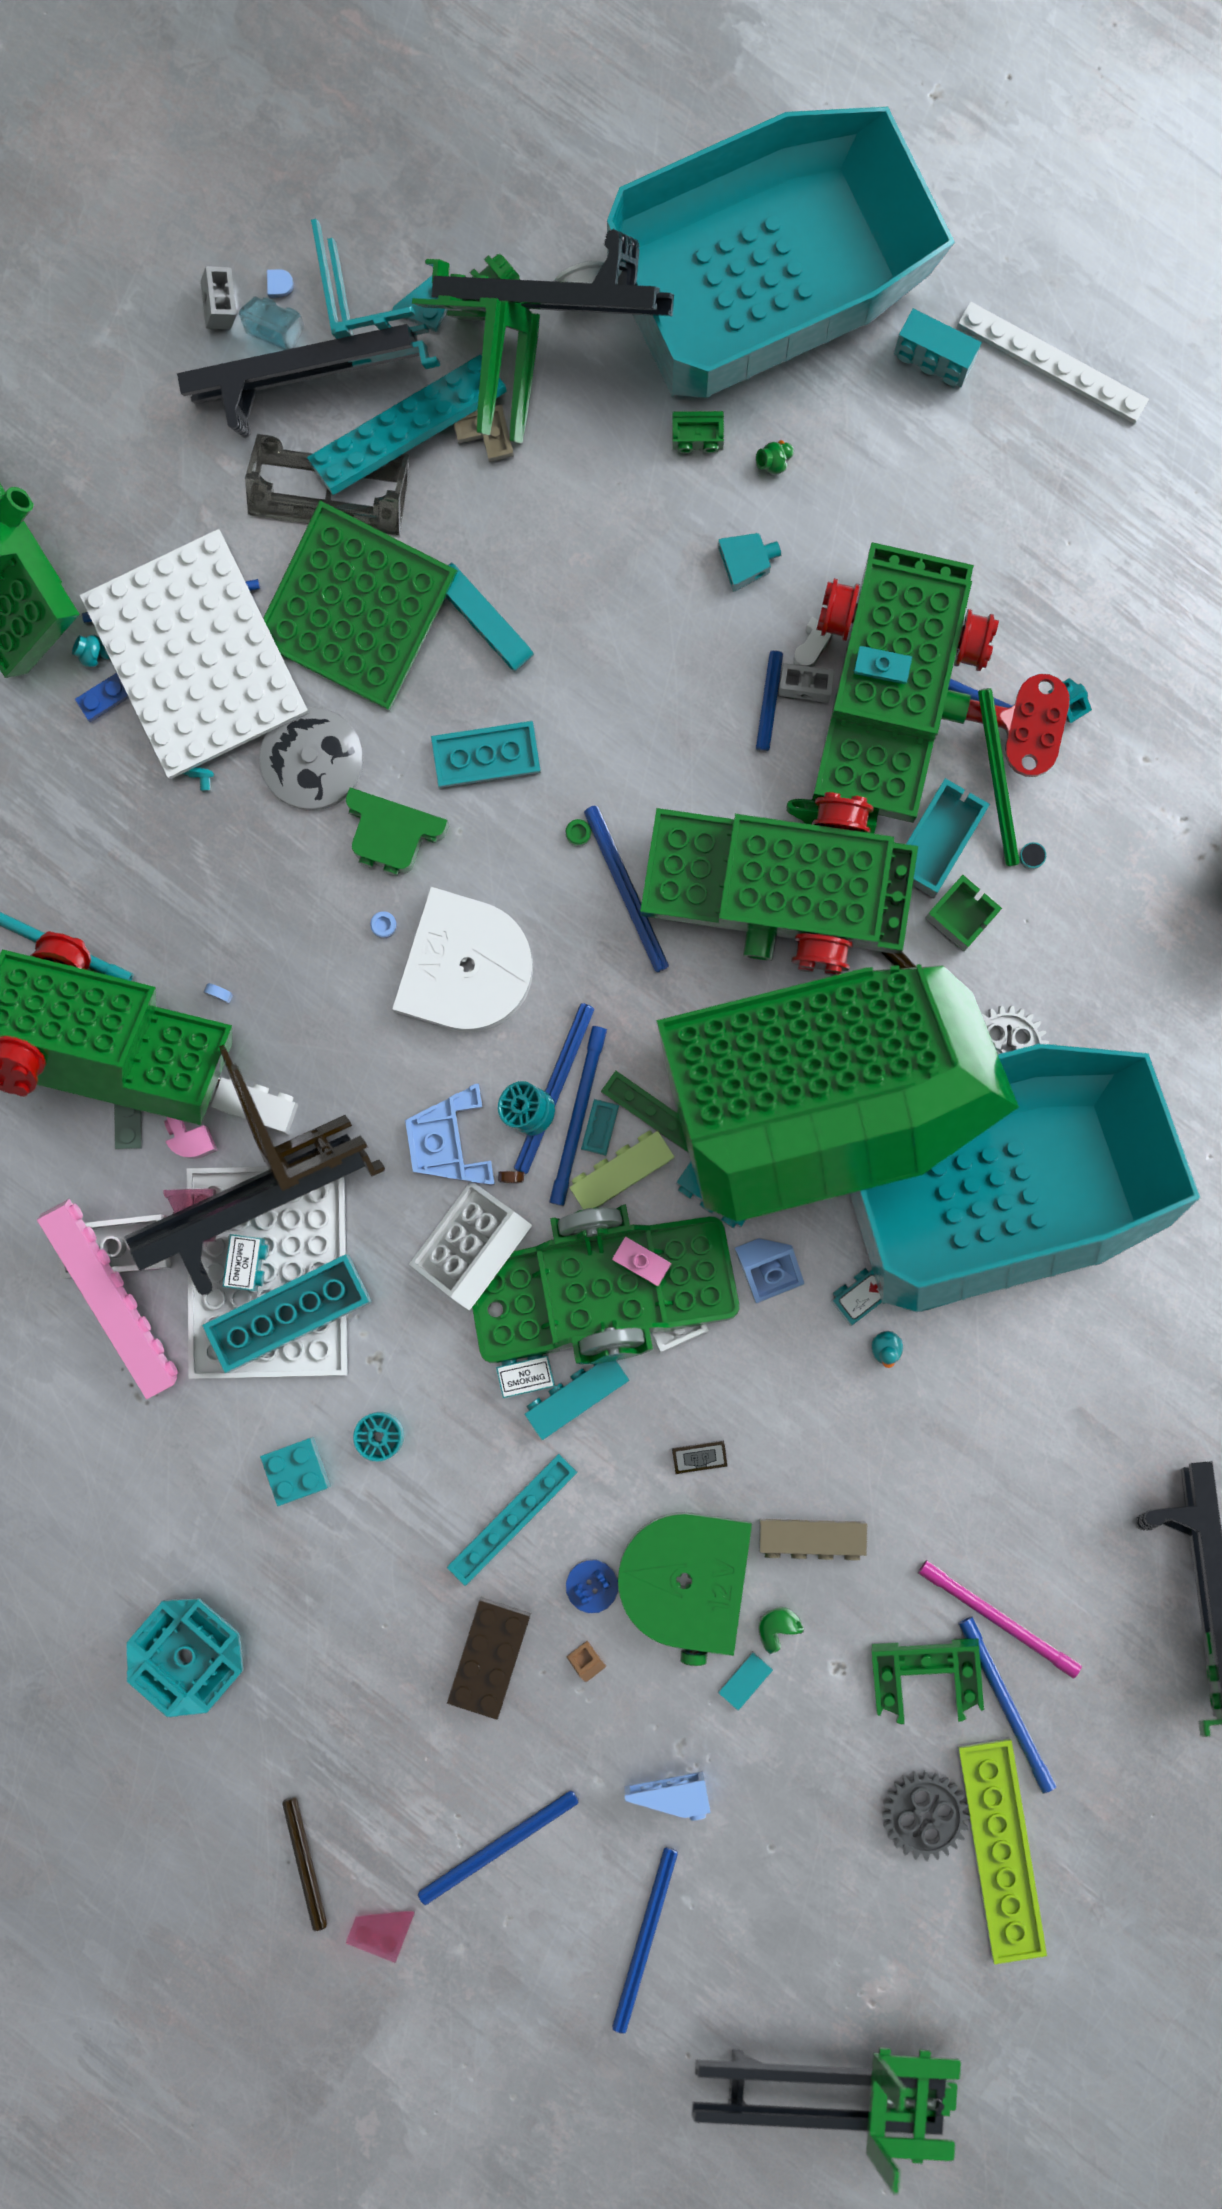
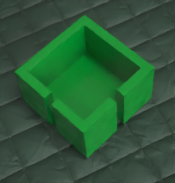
[925,874,1002,952]

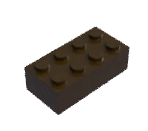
[447,1597,531,1720]

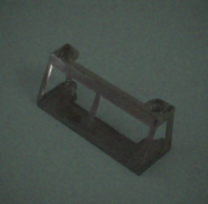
[245,434,409,536]

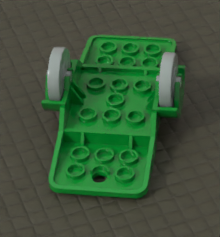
[472,1204,739,1364]

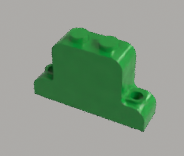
[346,787,449,876]

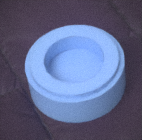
[370,911,397,938]

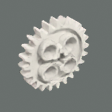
[982,1006,1049,1054]

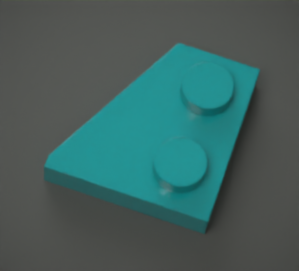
[392,276,448,332]

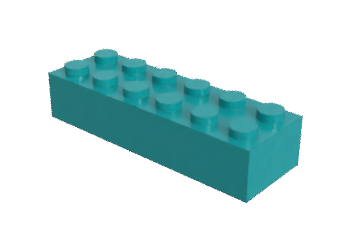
[202,1254,372,1373]

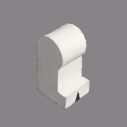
[793,617,833,667]

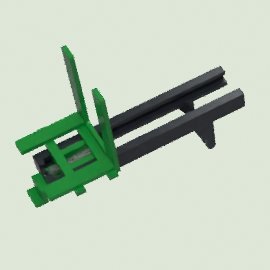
[691,2047,961,2194]

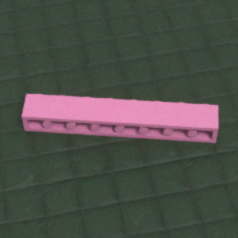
[37,1199,178,1400]

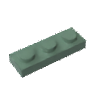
[114,1104,142,1149]

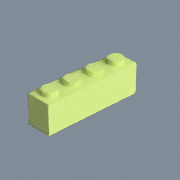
[569,1130,675,1209]

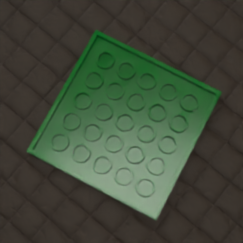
[263,501,458,710]

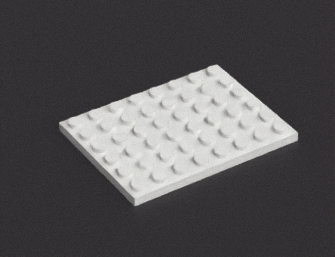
[80,529,309,780]
[187,1167,348,1379]

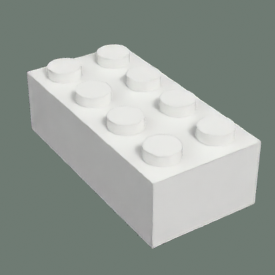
[59,1214,171,1279]

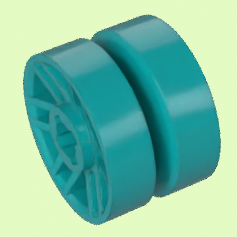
[498,1081,555,1135]
[353,1412,404,1461]

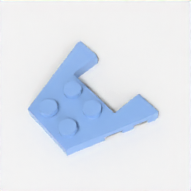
[405,1083,495,1185]

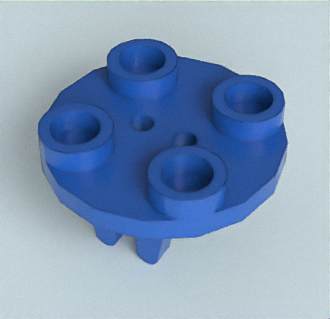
[566,1559,618,1613]

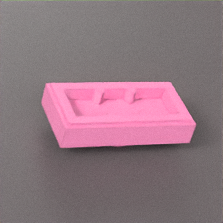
[612,1237,671,1286]

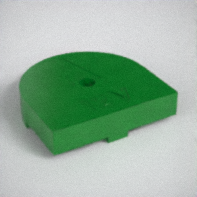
[618,1512,752,1656]

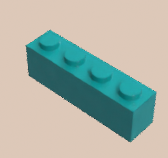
[525,1361,630,1440]

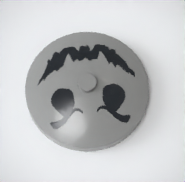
[259,707,363,810]

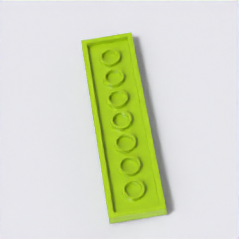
[958,1738,1047,1965]

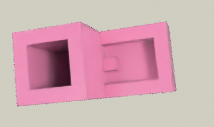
[164,1117,218,1159]

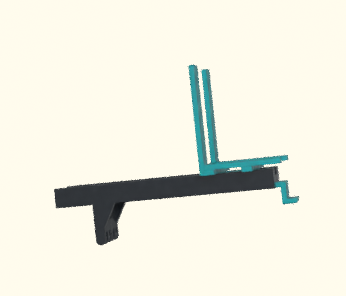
[177,218,440,438]

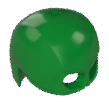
[758,1607,804,1654]

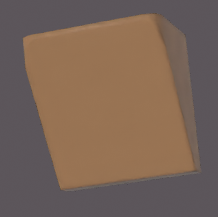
[567,1641,606,1682]

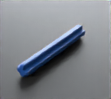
[756,650,783,751]

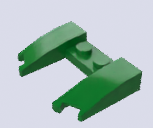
[872,1638,984,1724]

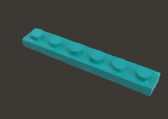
[446,1454,577,1586]

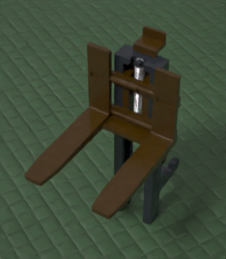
[124,1045,385,1295]

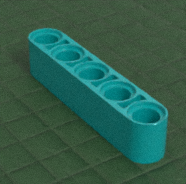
[446,562,534,672]

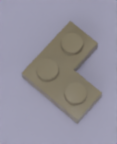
[454,405,514,462]

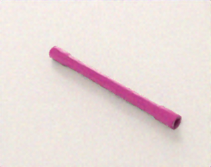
[918,1560,1082,1679]

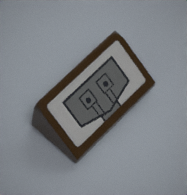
[672,1440,728,1474]

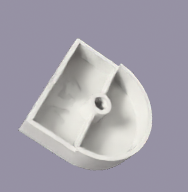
[392,887,533,1032]

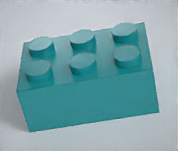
[894,308,982,388]

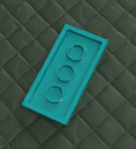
[431,721,541,788]

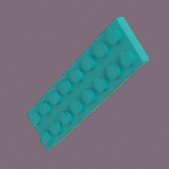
[307,354,507,495]

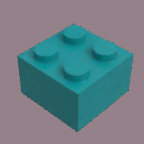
[260,1437,331,1507]

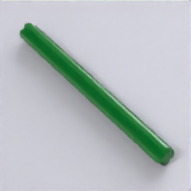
[978,688,1020,866]

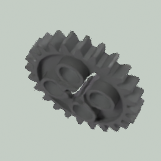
[882,1771,970,1861]

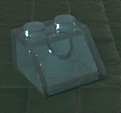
[238,296,304,350]

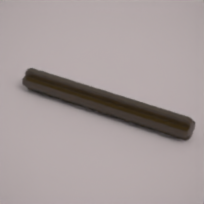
[282,1798,327,1931]

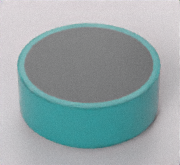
[1019,842,1046,869]

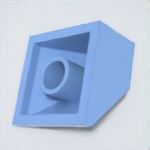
[735,1238,805,1303]

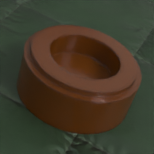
[498,1171,524,1183]

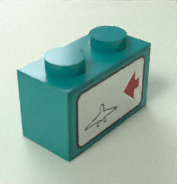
[831,1268,882,1326]

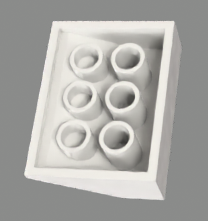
[409,1182,532,1311]

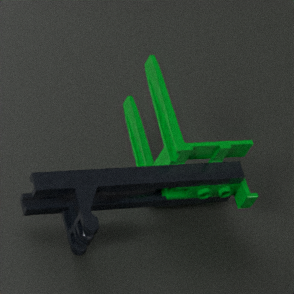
[412,228,674,443]
[1135,1461,1222,1737]

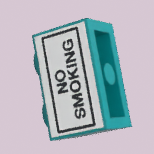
[223,1234,268,1291]
[496,1355,555,1398]

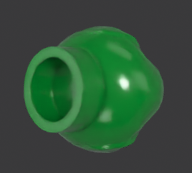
[756,440,794,475]

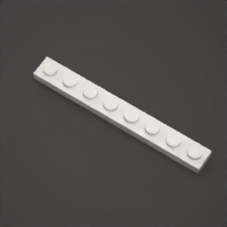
[957,302,1149,424]

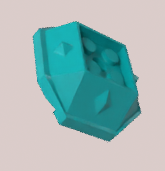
[127,1598,244,1717]

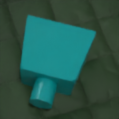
[718,533,782,592]

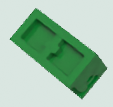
[672,411,724,453]

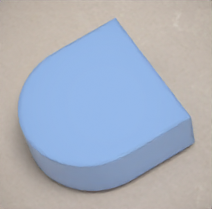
[267,269,294,298]
[204,983,233,1003]

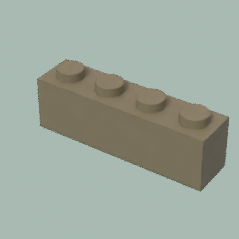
[759,1519,867,1560]

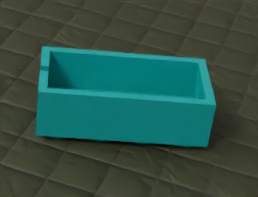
[906,778,990,898]

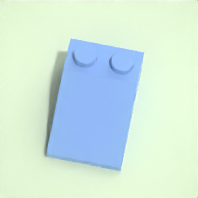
[625,1771,711,1821]

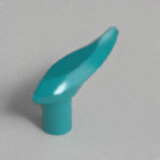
[182,767,214,790]

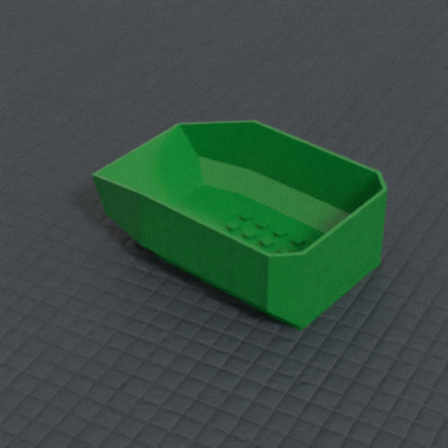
[656,964,1019,1222]

